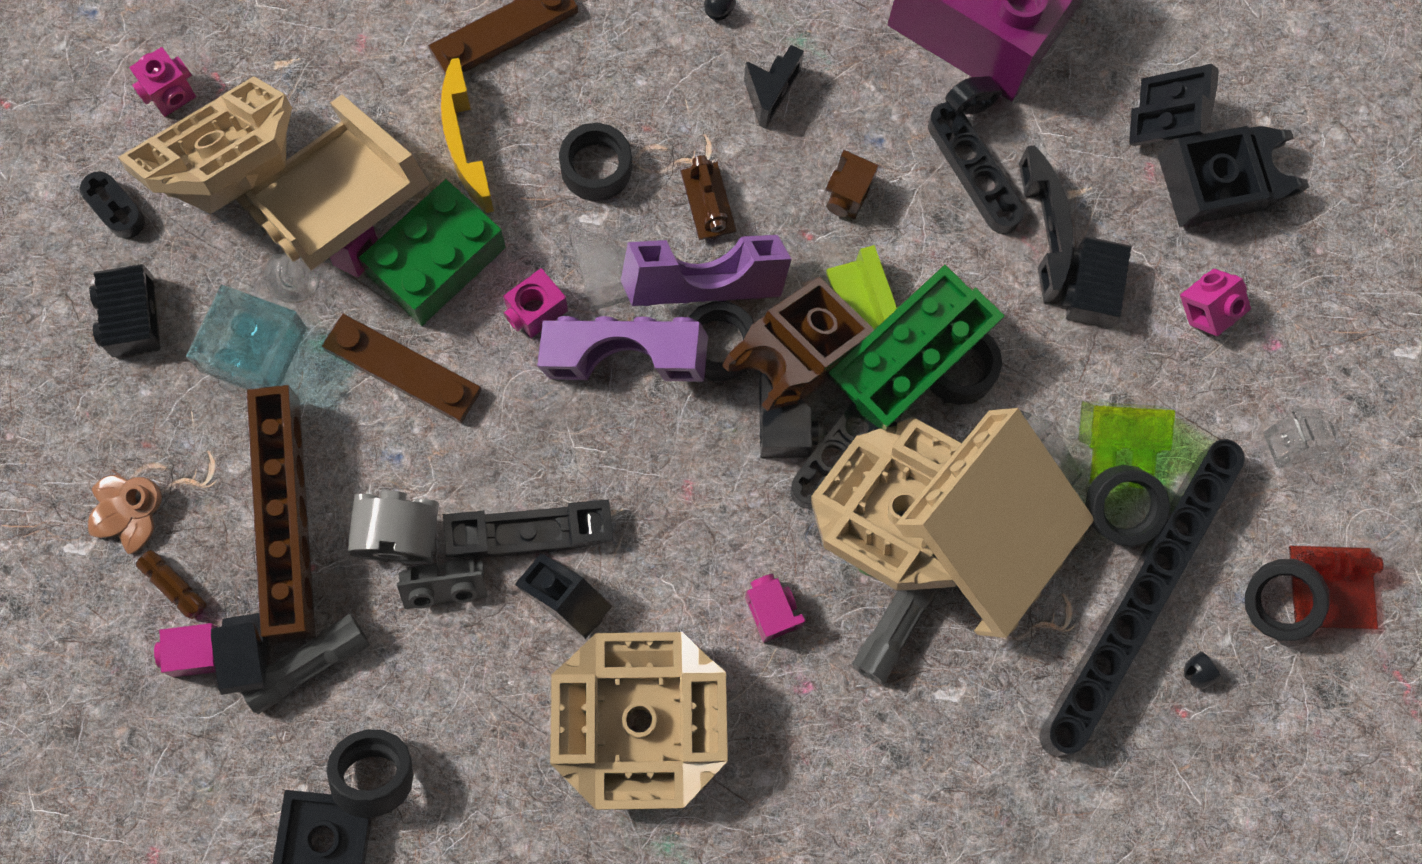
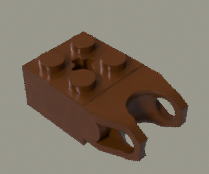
[722,276,874,411]

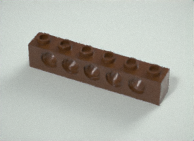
[247,385,316,644]

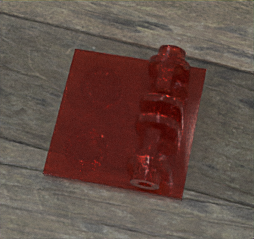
[1289,545,1384,629]

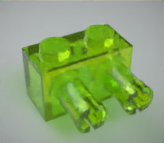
[1078,401,1176,489]

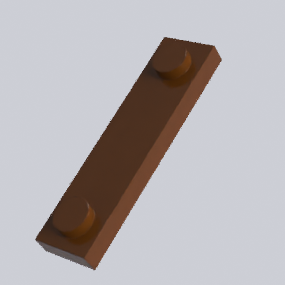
[428,0,578,75]
[322,314,482,424]

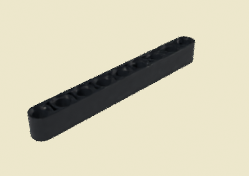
[1039,439,1245,757]

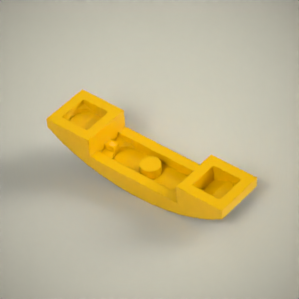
[441,58,494,213]

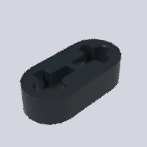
[945,76,1002,115]
[80,171,145,239]

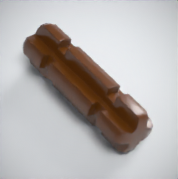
[136,550,207,619]

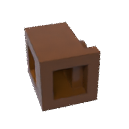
[826,150,879,219]

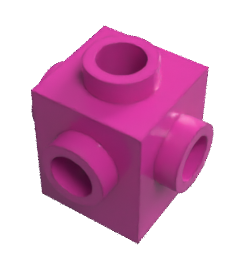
[129,47,197,117]
[1180,268,1251,336]

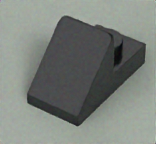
[744,45,804,129]
[211,613,268,695]

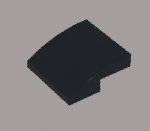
[1129,64,1219,146]

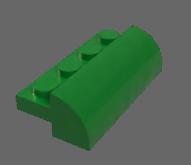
[828,264,1005,430]

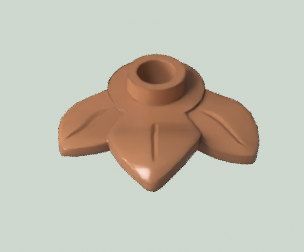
[88,475,162,554]

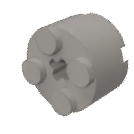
[348,490,439,564]

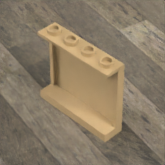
[236,94,429,271]
[895,408,1094,638]

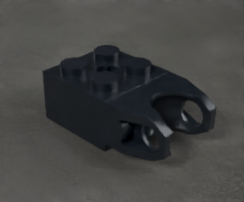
[1158,126,1309,227]

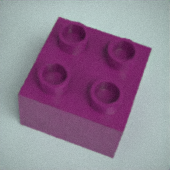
[887,0,1083,102]

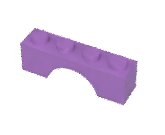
[621,235,792,306]
[537,316,708,382]

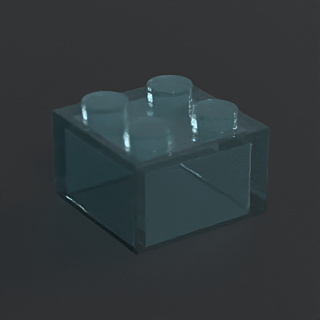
[186,284,307,390]

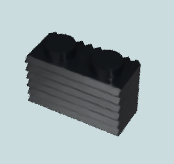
[1061,236,1132,329]
[89,264,161,358]

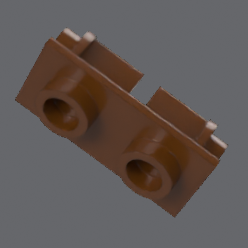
[680,155,737,240]

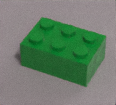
[359,179,506,327]

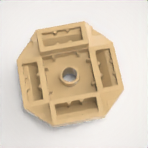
[118,76,292,214]
[811,417,962,591]
[550,632,728,810]

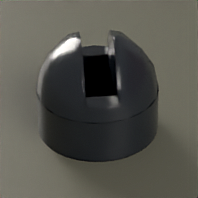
[704,0,737,21]
[1184,651,1222,689]

